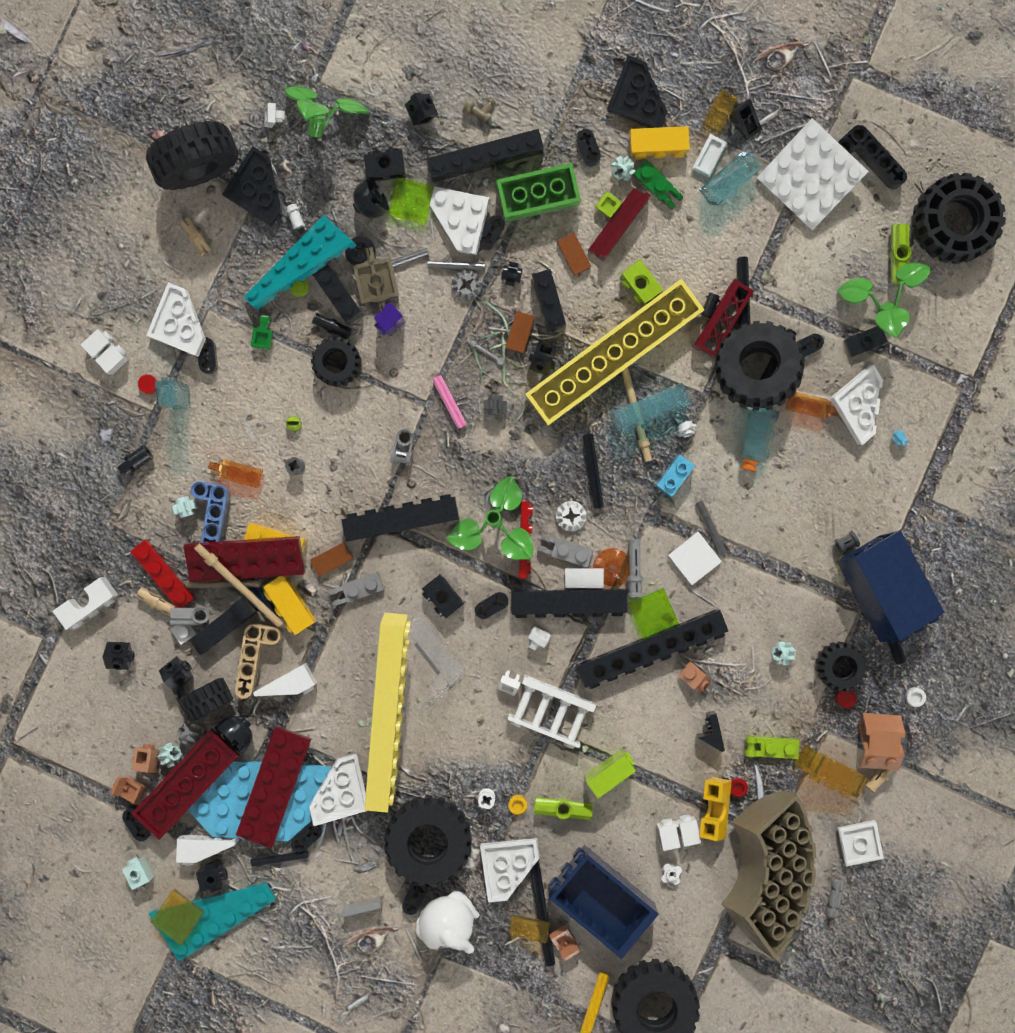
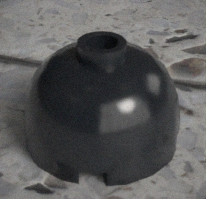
[353,178,389,219]
[214,716,253,754]

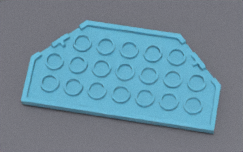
[180,757,332,841]

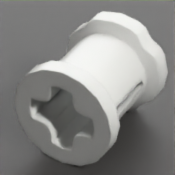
[478,788,495,809]

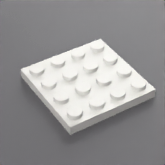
[757,118,869,230]

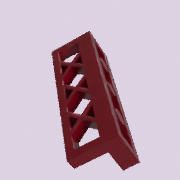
[588,188,651,262]
[692,279,754,357]

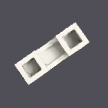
[53,577,118,630]

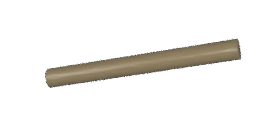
[185,579,261,588]

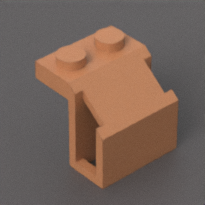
[859,713,905,770]

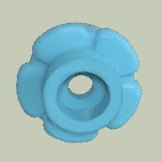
[892,429,909,447]

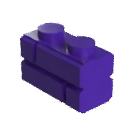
[374,303,405,336]

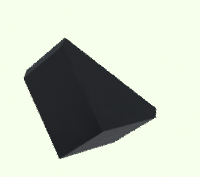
[729,98,762,140]

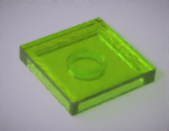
[388,177,434,225]
[628,588,679,638]

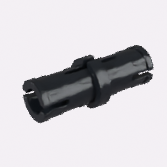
[312,313,352,340]

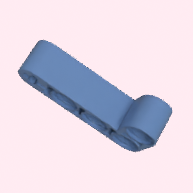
[191,481,231,543]

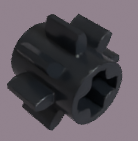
[501,261,523,286]

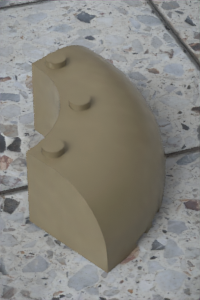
[721,791,816,960]

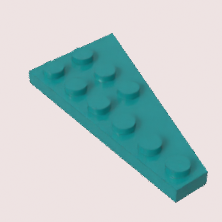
[244,215,357,310]
[148,882,277,961]

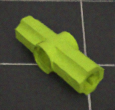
[889,224,912,284]
[534,797,593,820]

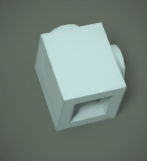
[122,856,154,890]

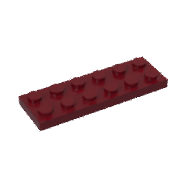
[183,536,305,582]
[235,726,312,849]
[131,728,240,840]

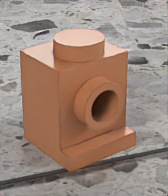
[131,744,160,773]

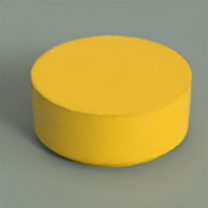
[508,795,527,815]

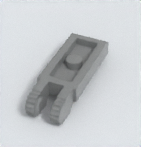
[537,535,593,568]
[328,572,384,607]

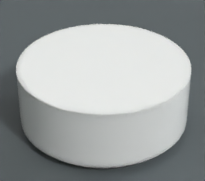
[905,687,926,707]

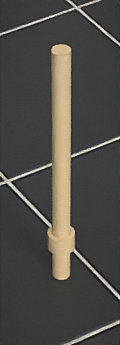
[622,368,652,462]
[194,543,283,628]

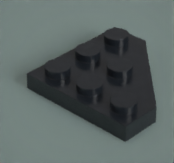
[607,55,668,128]
[222,146,282,227]

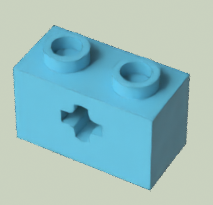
[655,454,695,497]

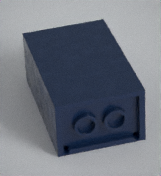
[836,530,945,644]
[548,845,659,959]

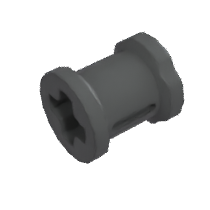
[285,457,305,475]
[834,531,860,555]

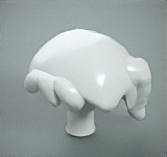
[416,891,480,954]

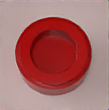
[138,374,158,394]
[835,690,856,708]
[731,777,748,797]

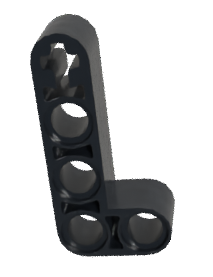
[838,125,907,190]
[189,596,259,656]

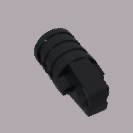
[117,445,153,474]

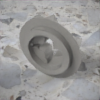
[451,270,482,301]

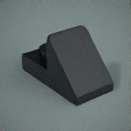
[696,711,725,752]

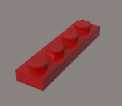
[519,501,533,578]
[130,539,195,608]

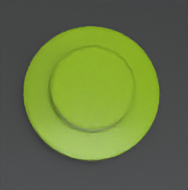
[290,280,309,297]

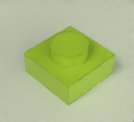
[595,191,622,219]

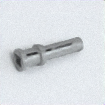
[626,539,644,597]

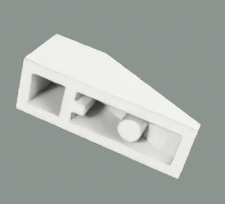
[253,663,317,696]
[176,835,239,866]

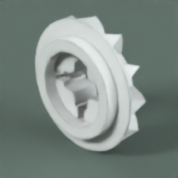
[556,501,586,531]

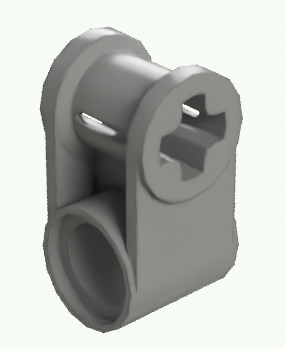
[390,429,415,466]

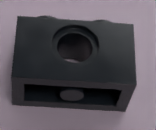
[364,148,406,182]
[422,573,464,618]

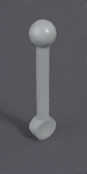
[470,340,505,365]

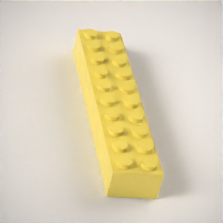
[525,279,704,426]
[365,612,411,813]

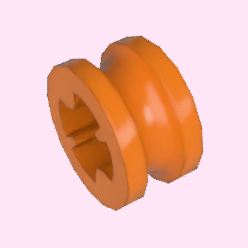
[740,459,759,472]

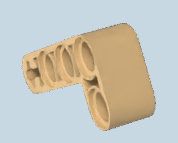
[235,623,284,699]

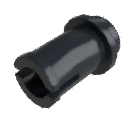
[701,292,720,318]

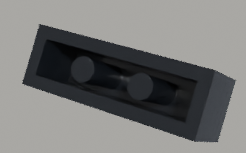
[312,264,364,325]
[532,269,566,333]

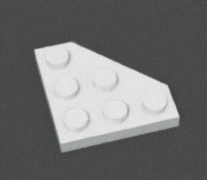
[430,186,490,256]
[146,282,206,357]
[830,364,883,445]
[309,753,367,826]
[480,838,540,902]

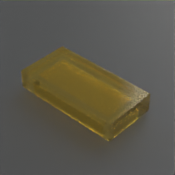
[702,89,738,133]
[510,914,550,943]

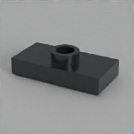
[844,326,888,358]

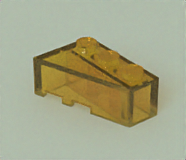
[794,744,868,798]

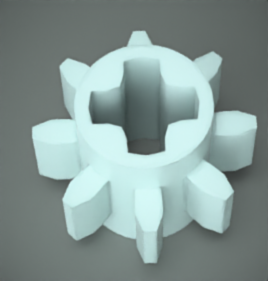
[611,156,636,181]
[172,496,197,518]
[772,642,796,665]
[157,743,183,768]

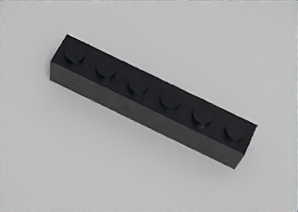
[426,129,544,183]
[341,494,460,542]
[511,588,628,618]

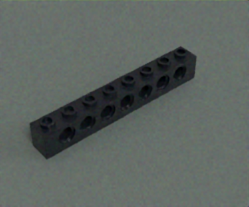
[576,608,729,689]

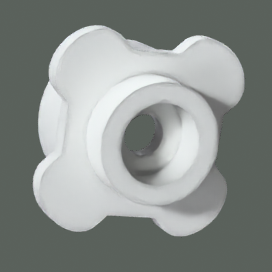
[678,421,697,437]
[661,864,682,885]

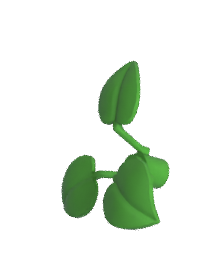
[285,86,370,138]
[837,263,930,339]
[447,476,534,560]

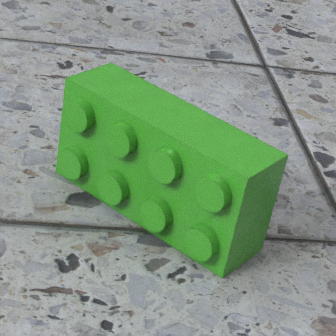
[496,163,581,223]

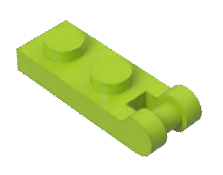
[745,736,800,759]

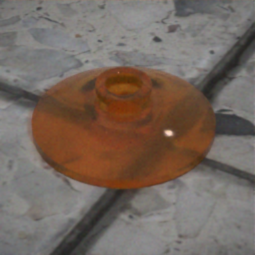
[593,548,629,586]

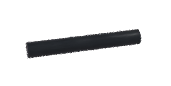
[251,850,309,867]

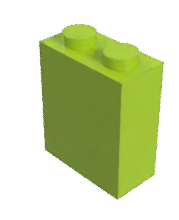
[584,749,636,799]

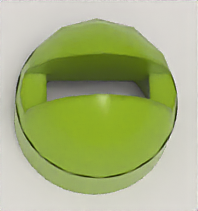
[286,416,302,432]

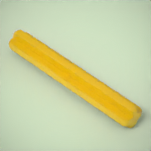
[580,971,609,1033]

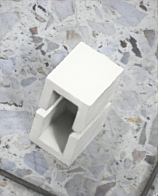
[81,329,129,375]
[657,815,701,851]

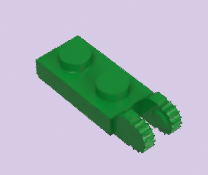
[632,159,683,210]

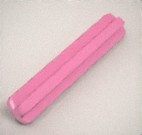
[433,376,466,429]

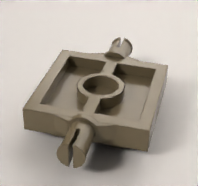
[353,247,399,312]

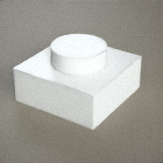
[170,625,198,645]

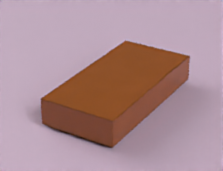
[557,233,591,276]
[505,311,535,354]
[310,542,354,577]

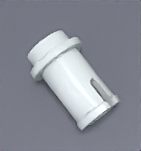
[285,204,305,230]

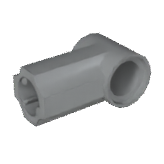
[170,606,209,627]

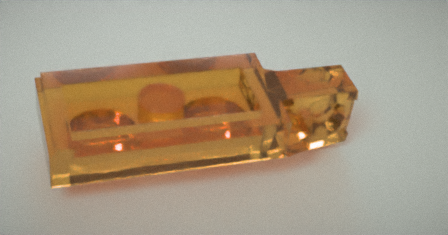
[785,392,839,419]
[208,459,264,488]

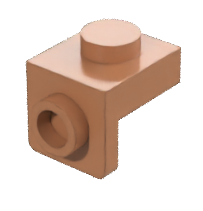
[678,661,712,694]
[110,777,146,804]
[549,925,580,961]

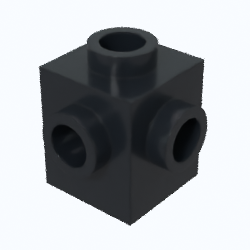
[404,92,439,125]
[528,341,557,375]
[102,642,135,670]
[159,656,193,692]
[196,862,228,892]

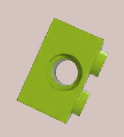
[620,259,664,307]

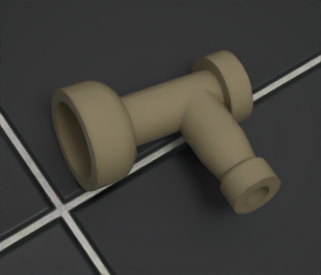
[462,98,495,124]

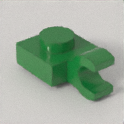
[251,315,274,350]

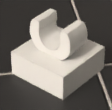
[264,103,285,128]
[528,625,551,651]
[497,671,521,696]

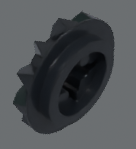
[345,236,376,265]

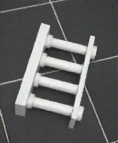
[507,674,596,749]

